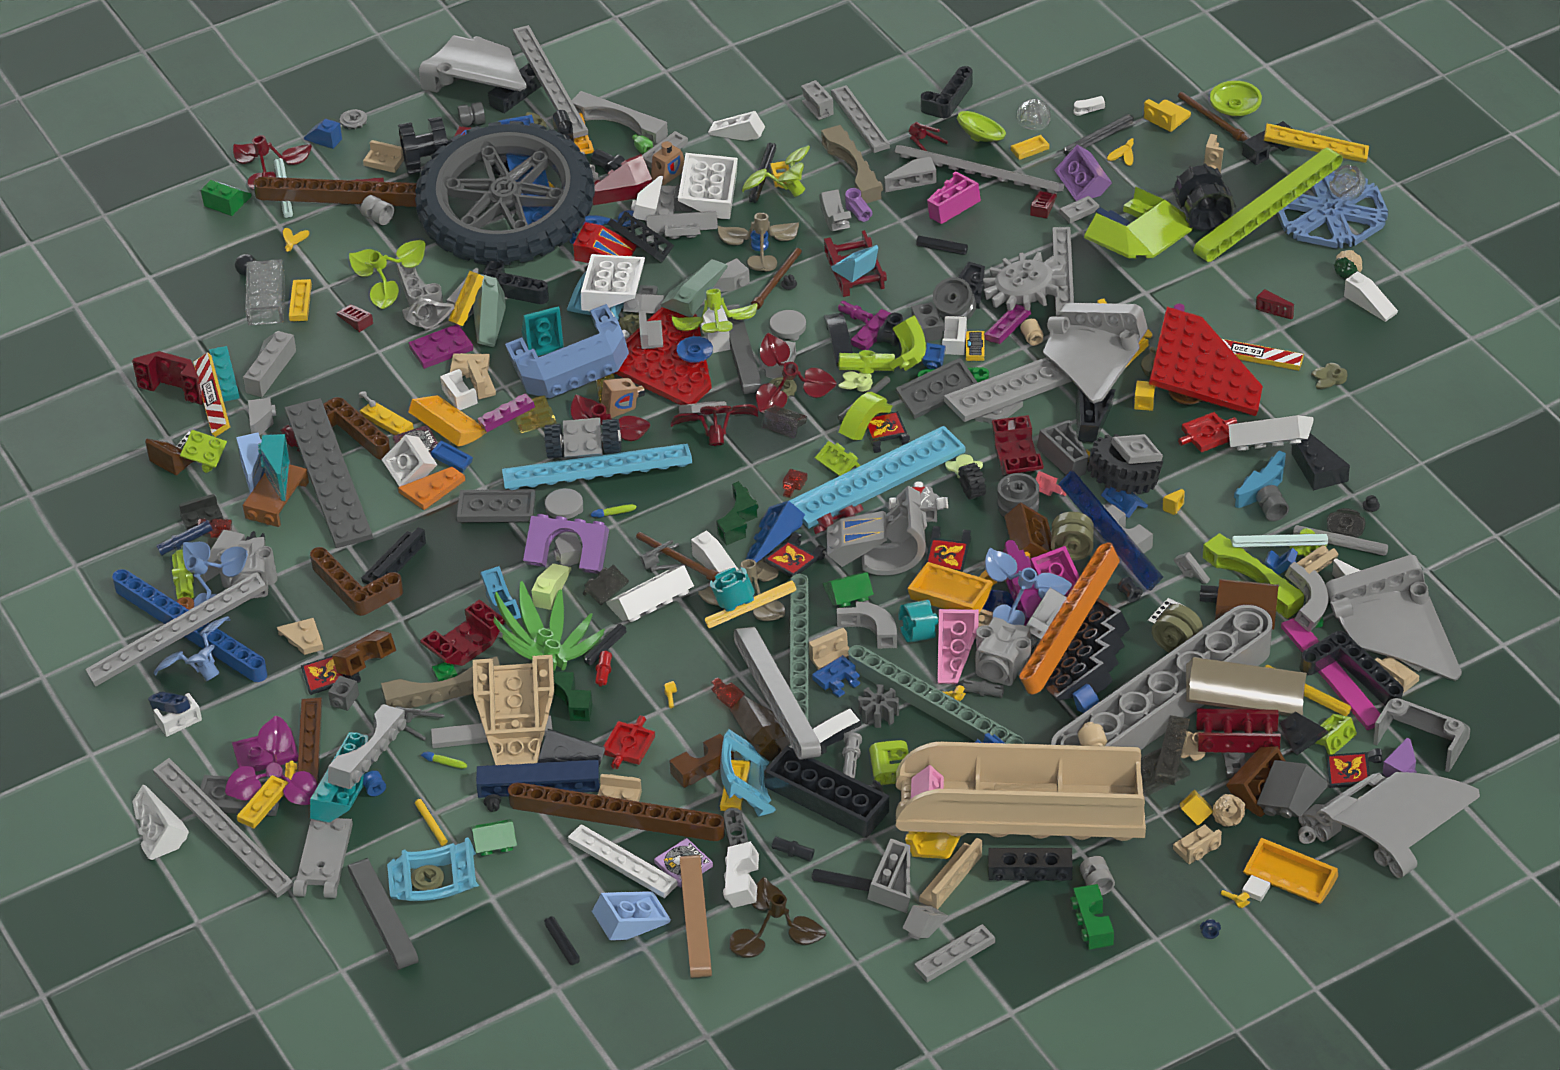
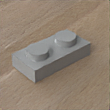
[1060,196,1099,223]

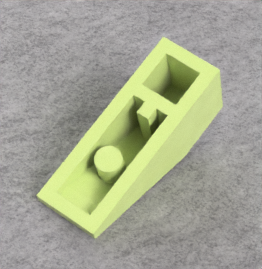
[532,564,571,610]

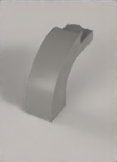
[819,189,851,231]
[1285,561,1328,632]
[1026,587,1067,639]
[837,602,897,649]

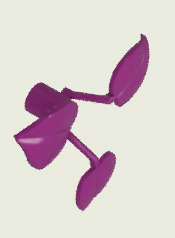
[225,716,318,805]

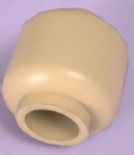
[1078,722,1107,746]

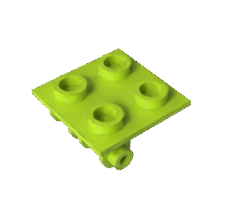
[180,430,227,473]

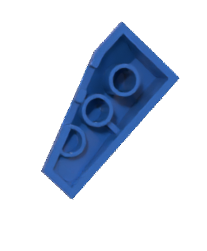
[745,501,806,563]

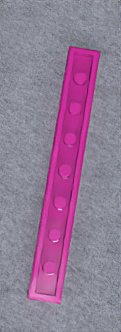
[1281,618,1381,731]

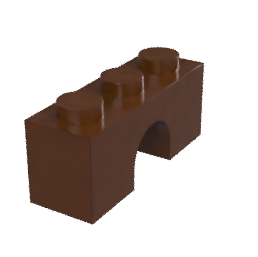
[332,630,396,676]
[669,733,734,788]

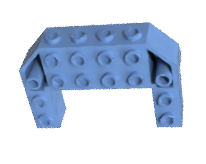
[505,304,629,398]

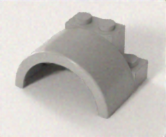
[862,486,927,575]

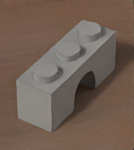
[1095,504,1153,559]

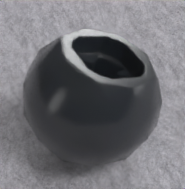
[235,253,257,276]

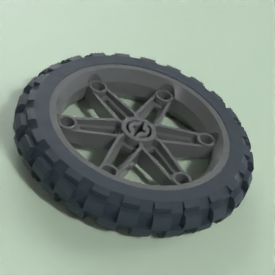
[415,121,595,265]

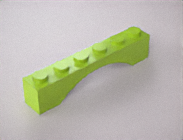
[1203,533,1304,619]

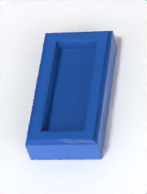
[431,440,473,473]

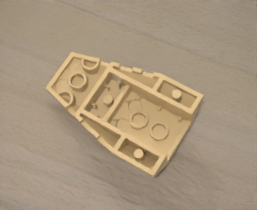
[473,655,554,765]

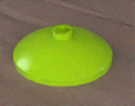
[1210,81,1262,117]
[957,111,1006,142]

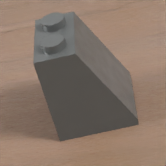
[1257,760,1329,818]

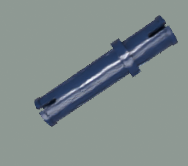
[156,520,213,556]

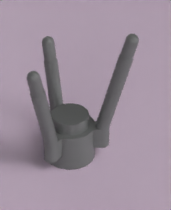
[640,540,685,572]
[395,706,444,741]

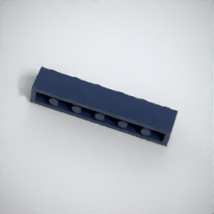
[476,760,600,798]

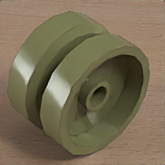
[1051,512,1094,561]
[1152,604,1203,653]

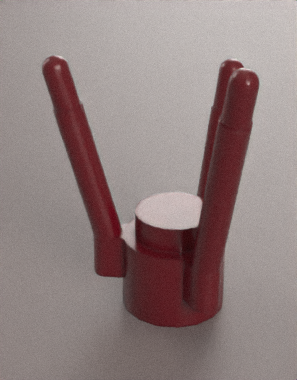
[909,122,948,151]

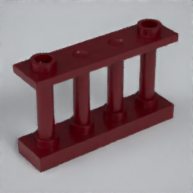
[824,230,887,297]
[1196,709,1281,753]

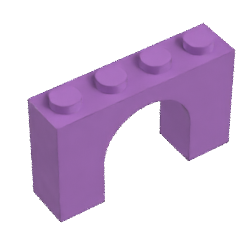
[523,514,609,574]

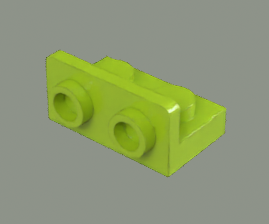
[815,441,860,476]
[1315,714,1357,755]

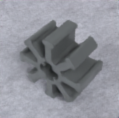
[858,684,899,728]

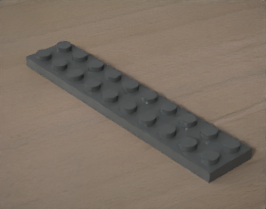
[285,398,373,548]

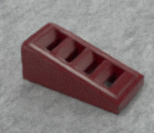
[1030,191,1057,219]
[1256,289,1294,319]
[337,304,373,332]

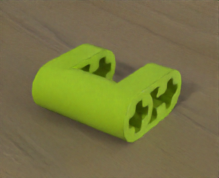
[869,740,909,785]

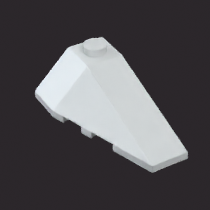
[133,785,189,860]

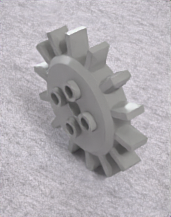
[983,252,1066,311]

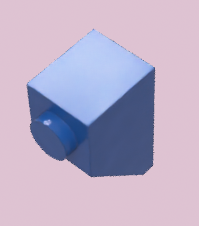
[304,119,342,149]

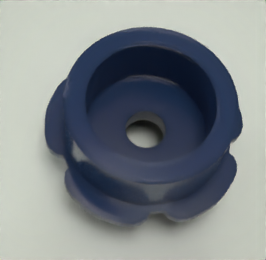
[1200,919,1221,939]

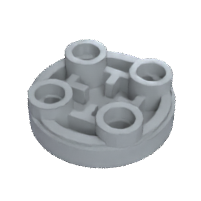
[770,310,806,341]
[545,488,583,521]

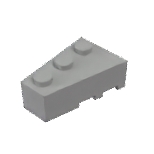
[867,839,910,913]

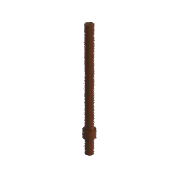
[1178,92,1249,142]
[751,248,802,310]
[636,532,719,582]

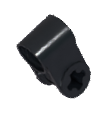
[877,312,904,347]

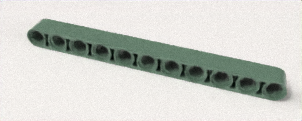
[790,574,809,722]
[848,645,1024,744]

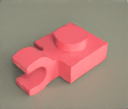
[1036,471,1068,496]

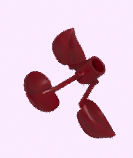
[233,135,312,190]
[756,333,837,414]
[571,394,650,459]
[671,404,758,446]

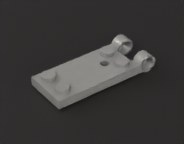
[293,818,353,898]

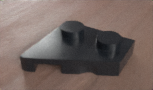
[1280,711,1329,755]

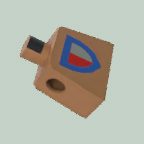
[651,141,684,186]
[601,378,645,418]

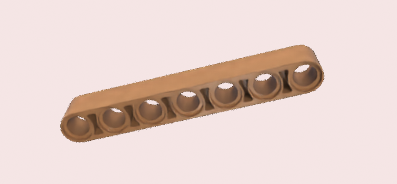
[679,855,712,978]

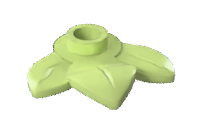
[838,371,873,391]
[945,454,983,478]

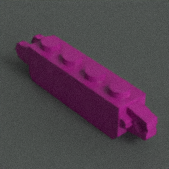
[1003,540,1042,626]

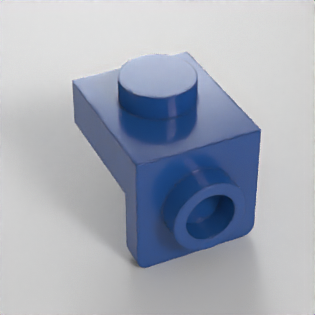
[922,343,946,369]
[1264,548,1298,575]

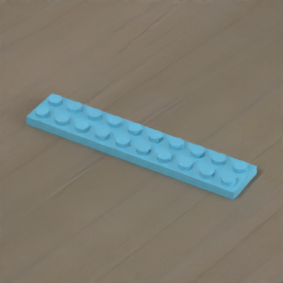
[789,426,965,529]
[502,444,692,490]

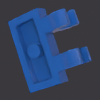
[812,655,860,697]

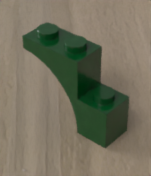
[716,481,759,546]
[553,672,593,722]

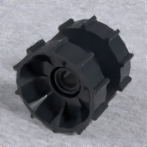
[398,117,448,174]
[1171,163,1237,233]

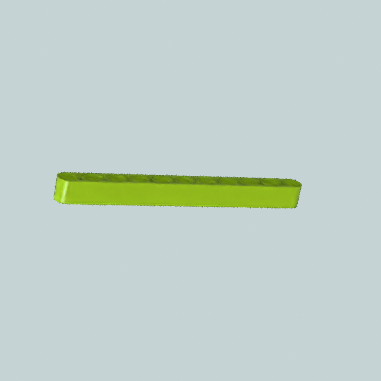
[1193,148,1343,262]

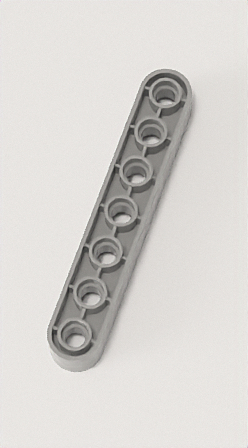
[1051,605,1272,750]

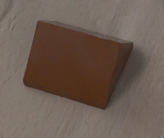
[145,438,193,475]

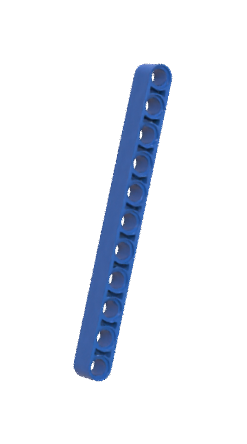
[112,569,268,682]

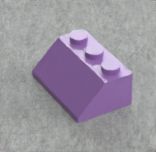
[1055,145,1112,201]

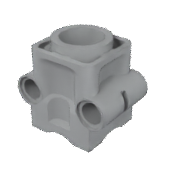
[217,537,278,599]
[976,617,1031,686]

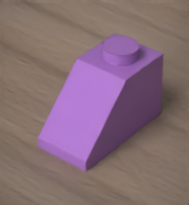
[1383,738,1416,778]

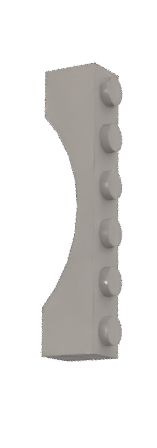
[571,91,668,146]
[328,704,406,789]

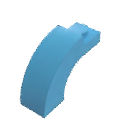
[480,566,521,623]

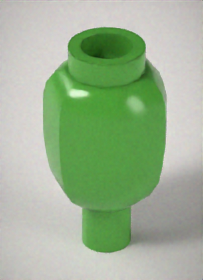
[632,134,653,154]

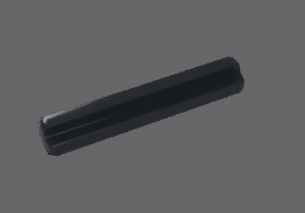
[916,236,968,255]
[583,624,627,666]
[812,869,872,892]
[544,916,580,965]

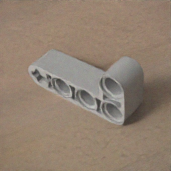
[396,257,443,307]

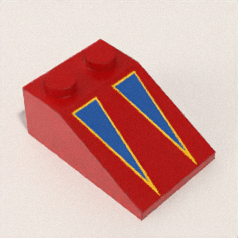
[573,222,637,263]

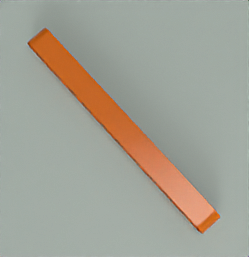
[1019,543,1120,695]

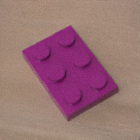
[408,324,473,369]

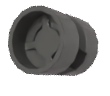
[457,102,485,127]
[1256,485,1289,521]

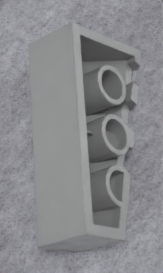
[243,331,296,397]

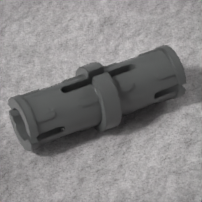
[963,679,1004,698]

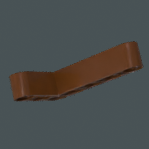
[323,397,390,460]
[310,547,403,616]

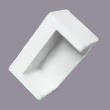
[942,316,967,355]
[440,369,478,410]
[153,693,202,737]

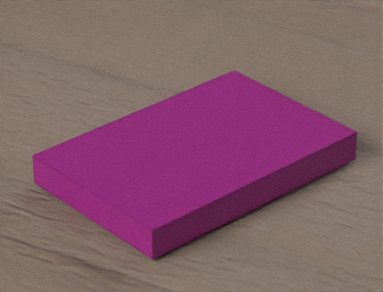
[232,728,298,772]

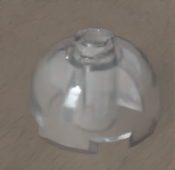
[1017,99,1051,131]
[1329,164,1366,201]

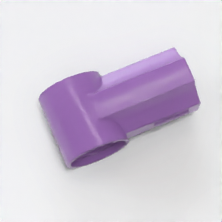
[845,188,872,222]

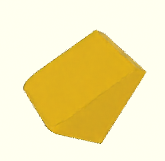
[1163,489,1185,515]

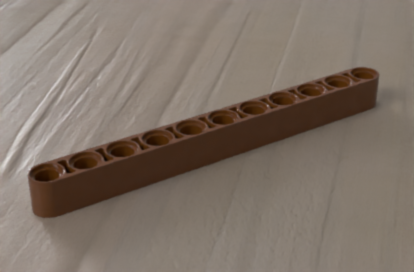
[253,177,417,207]
[508,783,725,841]

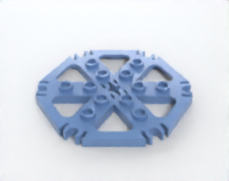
[1277,171,1388,248]

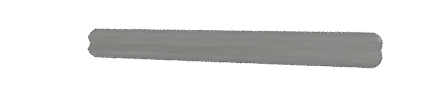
[1293,525,1388,556]

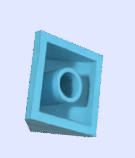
[831,245,878,282]

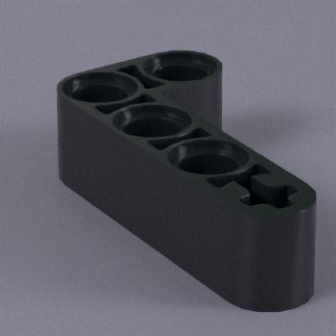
[920,66,973,119]
[482,259,549,304]

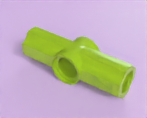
[838,350,895,374]
[172,550,194,599]

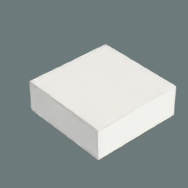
[1242,875,1270,902]

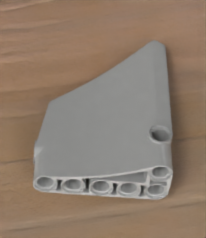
[419,35,526,93]
[1043,303,1148,403]
[1326,555,1462,681]

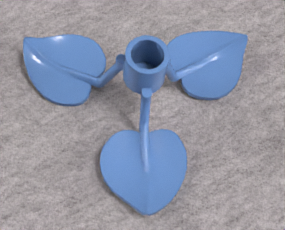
[183,541,248,607]
[985,548,1072,625]
[154,616,230,681]

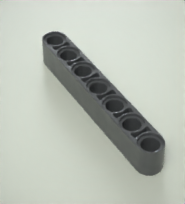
[724,304,762,395]
[348,858,419,970]

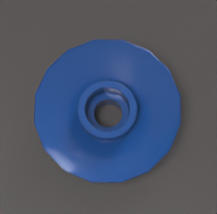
[677,336,713,362]

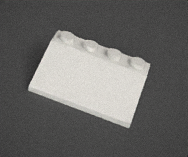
[678,153,738,219]
[581,254,645,312]

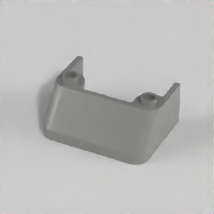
[1373,698,1470,772]

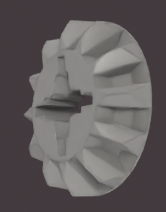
[340,109,367,130]

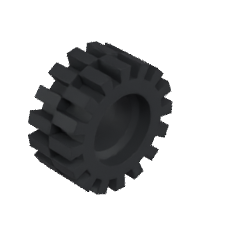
[958,462,986,499]

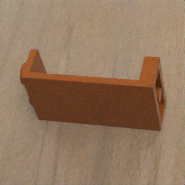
[243,464,309,527]

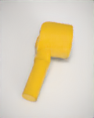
[664,681,677,708]
[942,685,966,701]
[1221,890,1250,908]

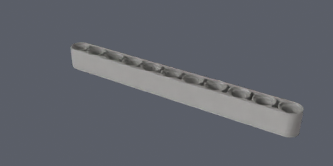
[734,627,821,759]

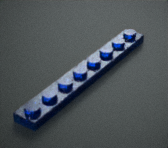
[1058,471,1163,591]

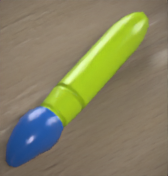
[591,504,637,518]
[421,752,467,769]

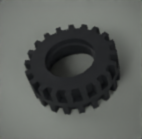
[1087,434,1163,494]

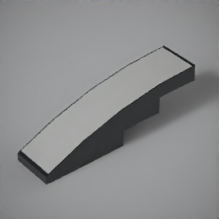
[789,708,862,758]

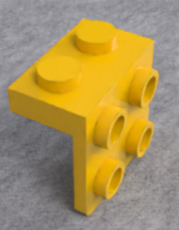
[1144,99,1191,132]
[905,831,961,859]

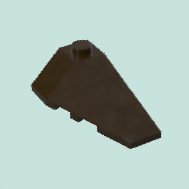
[730,696,790,762]

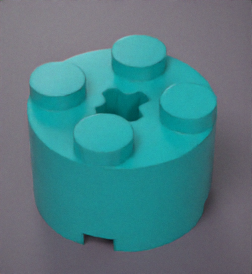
[710,567,755,612]
[898,599,938,642]

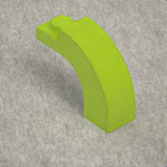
[889,315,926,371]
[838,392,893,440]

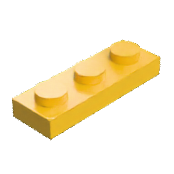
[448,271,484,326]
[289,279,312,321]
[360,403,414,438]
[720,760,750,811]
[237,775,289,829]

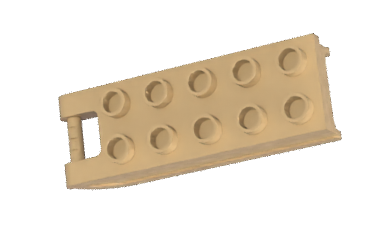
[896,742,1146,841]

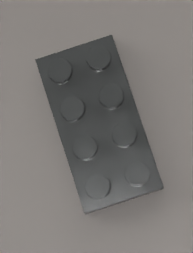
[896,358,978,419]
[457,489,536,522]
[200,775,281,816]

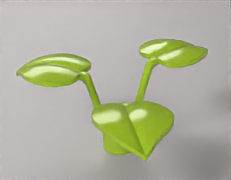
[742,145,810,197]
[349,240,425,309]
[672,289,757,333]

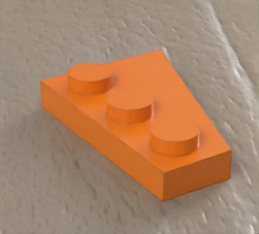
[398,467,465,510]

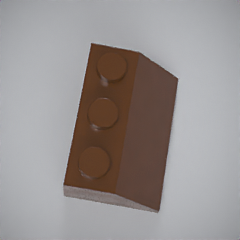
[1005,502,1052,559]
[1215,579,1279,630]
[1226,746,1286,817]

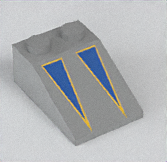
[827,511,887,567]

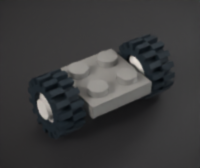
[544,418,621,459]

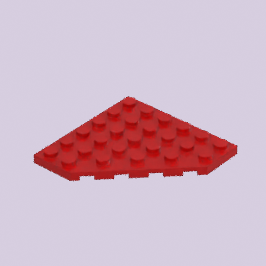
[615,307,712,405]
[1149,307,1263,416]

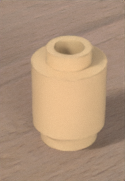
[1020,319,1043,346]

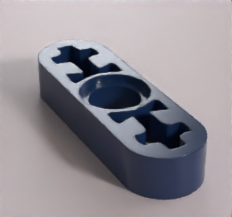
[148,692,191,714]

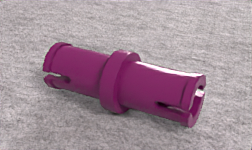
[838,300,873,324]

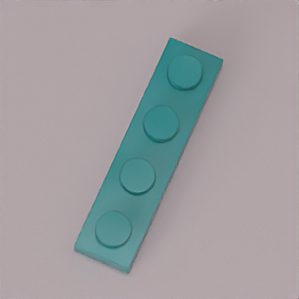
[209,346,240,402]

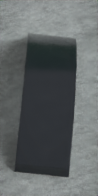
[824,313,853,366]

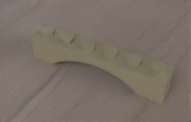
[821,125,883,203]
[381,656,500,708]

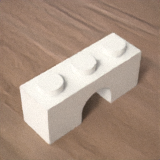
[723,841,759,908]

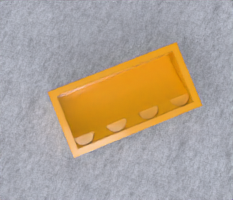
[408,395,487,446]
[907,562,993,613]
[1243,838,1338,904]

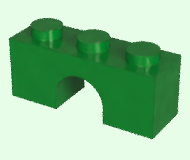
[1070,884,1114,950]

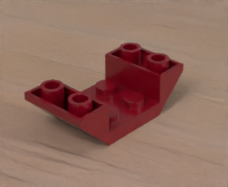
[132,351,203,405]
[992,415,1044,475]
[420,599,505,666]

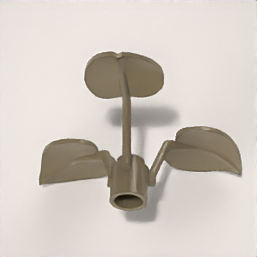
[718,213,799,271]
[698,559,785,621]

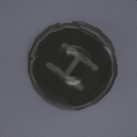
[1327,508,1366,538]

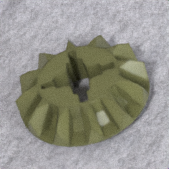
[619,312,647,334]
[769,377,797,400]
[411,865,444,891]

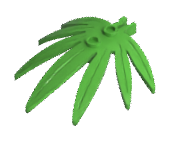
[493,581,605,671]

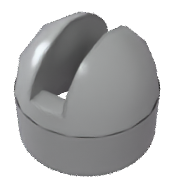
[1298,825,1316,844]

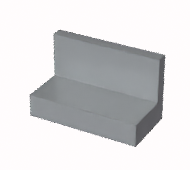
[638,310,663,349]

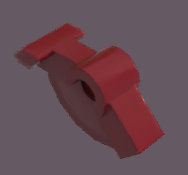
[280,425,300,452]

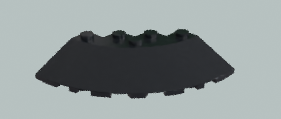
[1045,598,1130,700]

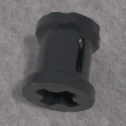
[1117,577,1143,602]

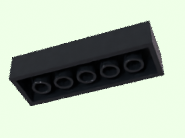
[764,746,889,838]

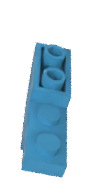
[1234,451,1286,508]

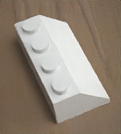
[1229,415,1314,451]
[606,565,694,622]

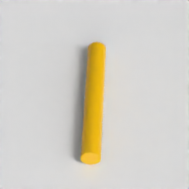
[415,799,448,846]

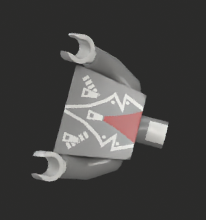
[889,482,948,522]

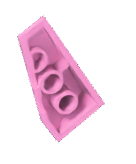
[938,609,979,684]

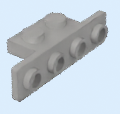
[646,211,718,239]

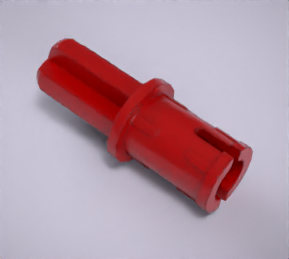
[595,651,612,687]

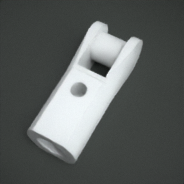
[1074,96,1105,116]

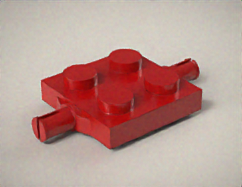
[1178,412,1237,452]
[604,715,655,769]

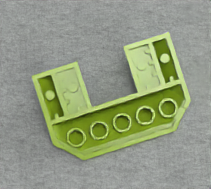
[1084,186,1192,258]

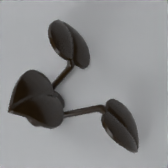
[729,877,827,957]

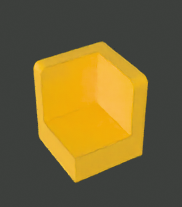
[1134,381,1155,411]
[1179,790,1213,825]

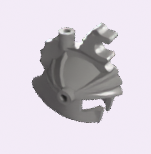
[402,296,454,330]

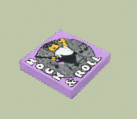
[654,838,713,887]

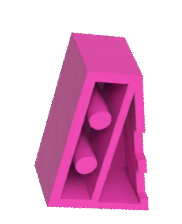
[927,171,981,224]

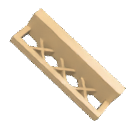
[919,838,982,909]

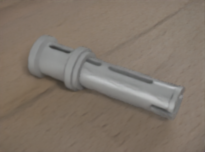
[842,732,862,779]

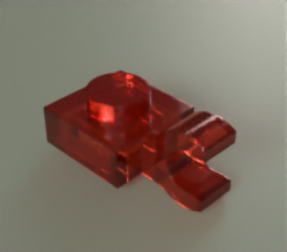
[783,469,808,498]
[197,519,232,538]
[711,677,745,709]

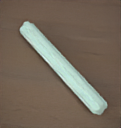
[274,158,293,218]
[1232,534,1328,547]

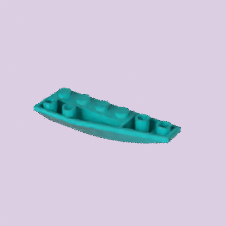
[310,732,368,823]

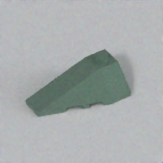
[660,259,728,317]
[473,274,506,347]

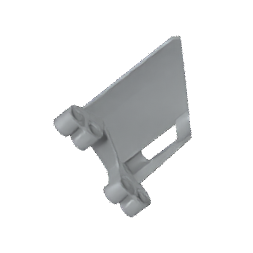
[1298,772,1480,878]

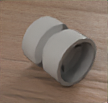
[360,195,394,225]
[1080,856,1115,895]

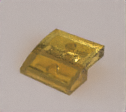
[514,395,556,433]

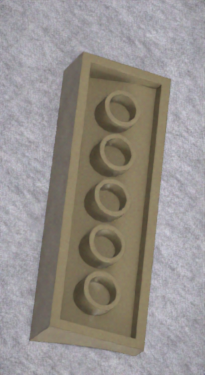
[1186,657,1307,716]

